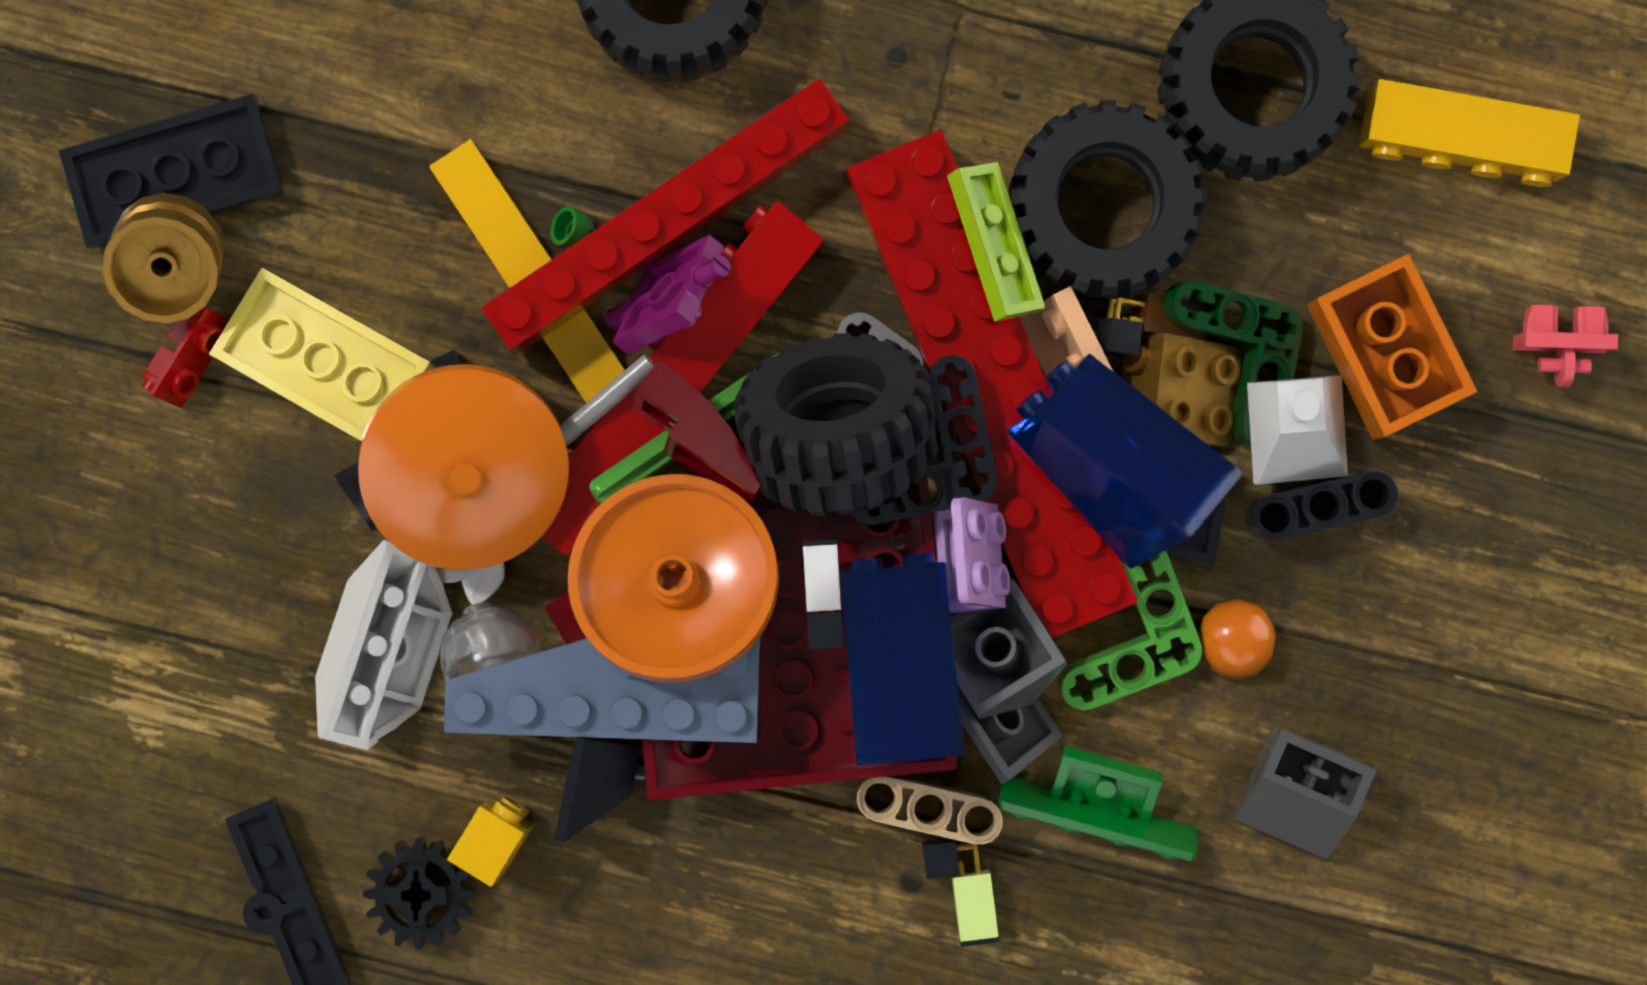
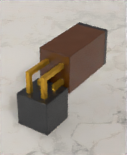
[1096,293,1210,357]

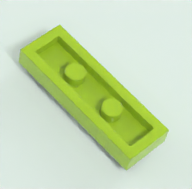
[947,162,1045,322]

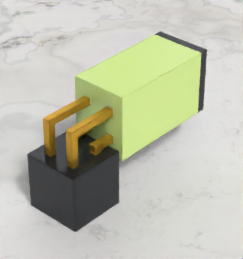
[922,839,999,947]

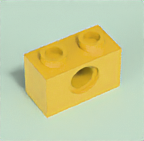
[447,796,535,887]

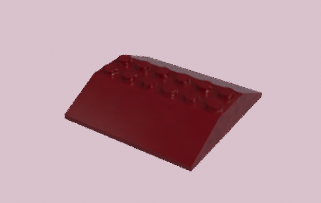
[642,476,957,800]

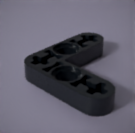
[851,355,997,525]

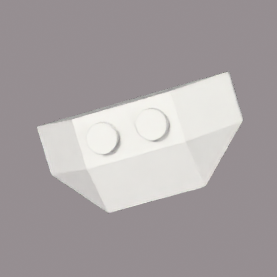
[315,540,452,750]

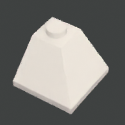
[1247,375,1348,485]

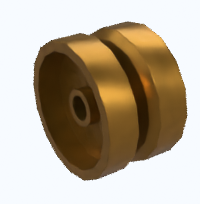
[102,193,225,324]

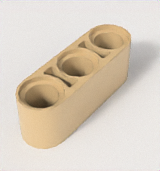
[856,775,1003,845]

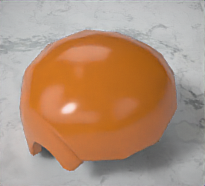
[1198,598,1276,680]

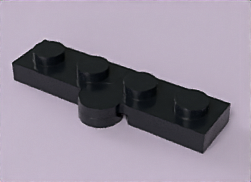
[225,798,353,985]

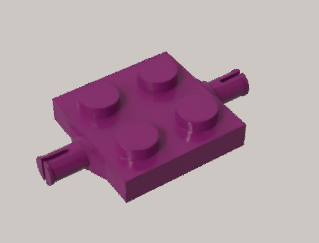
[605,234,731,355]

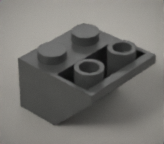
[1232,725,1377,860]

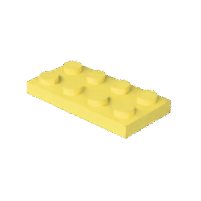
[209,268,435,442]

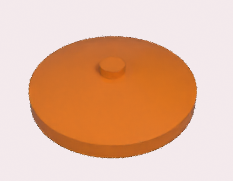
[358,364,569,570]
[568,474,779,683]

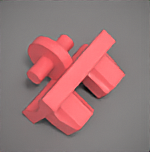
[1513,305,1618,388]

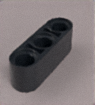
[1245,471,1398,541]

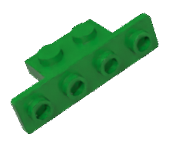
[997,746,1197,861]

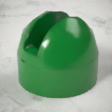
[550,206,595,249]

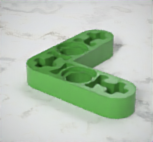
[1059,531,1202,711]

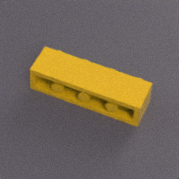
[1359,79,1580,187]

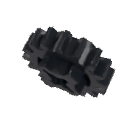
[363,836,476,950]

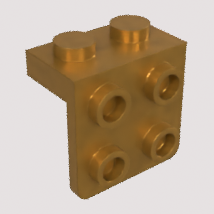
[1115,333,1242,447]

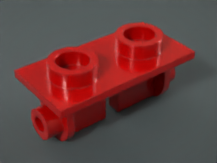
[141,306,229,409]

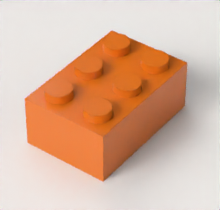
[1306,254,1477,440]

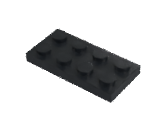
[58,94,285,249]

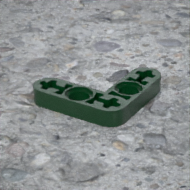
[1163,281,1303,448]

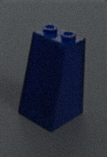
[1007,353,1243,569]
[840,552,965,766]

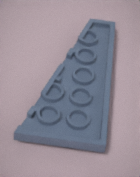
[444,637,760,743]

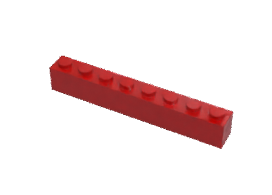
[481,78,849,357]
[541,201,824,557]

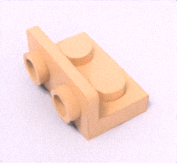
[1020,286,1116,405]

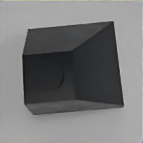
[554,737,646,842]

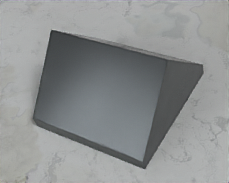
[942,579,1068,719]
[946,684,1063,784]

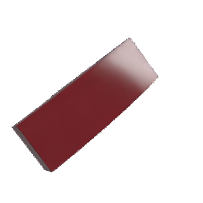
[632,359,761,506]

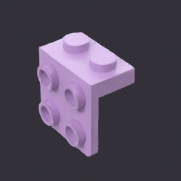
[933,497,1010,613]

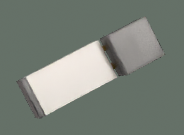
[803,539,843,649]

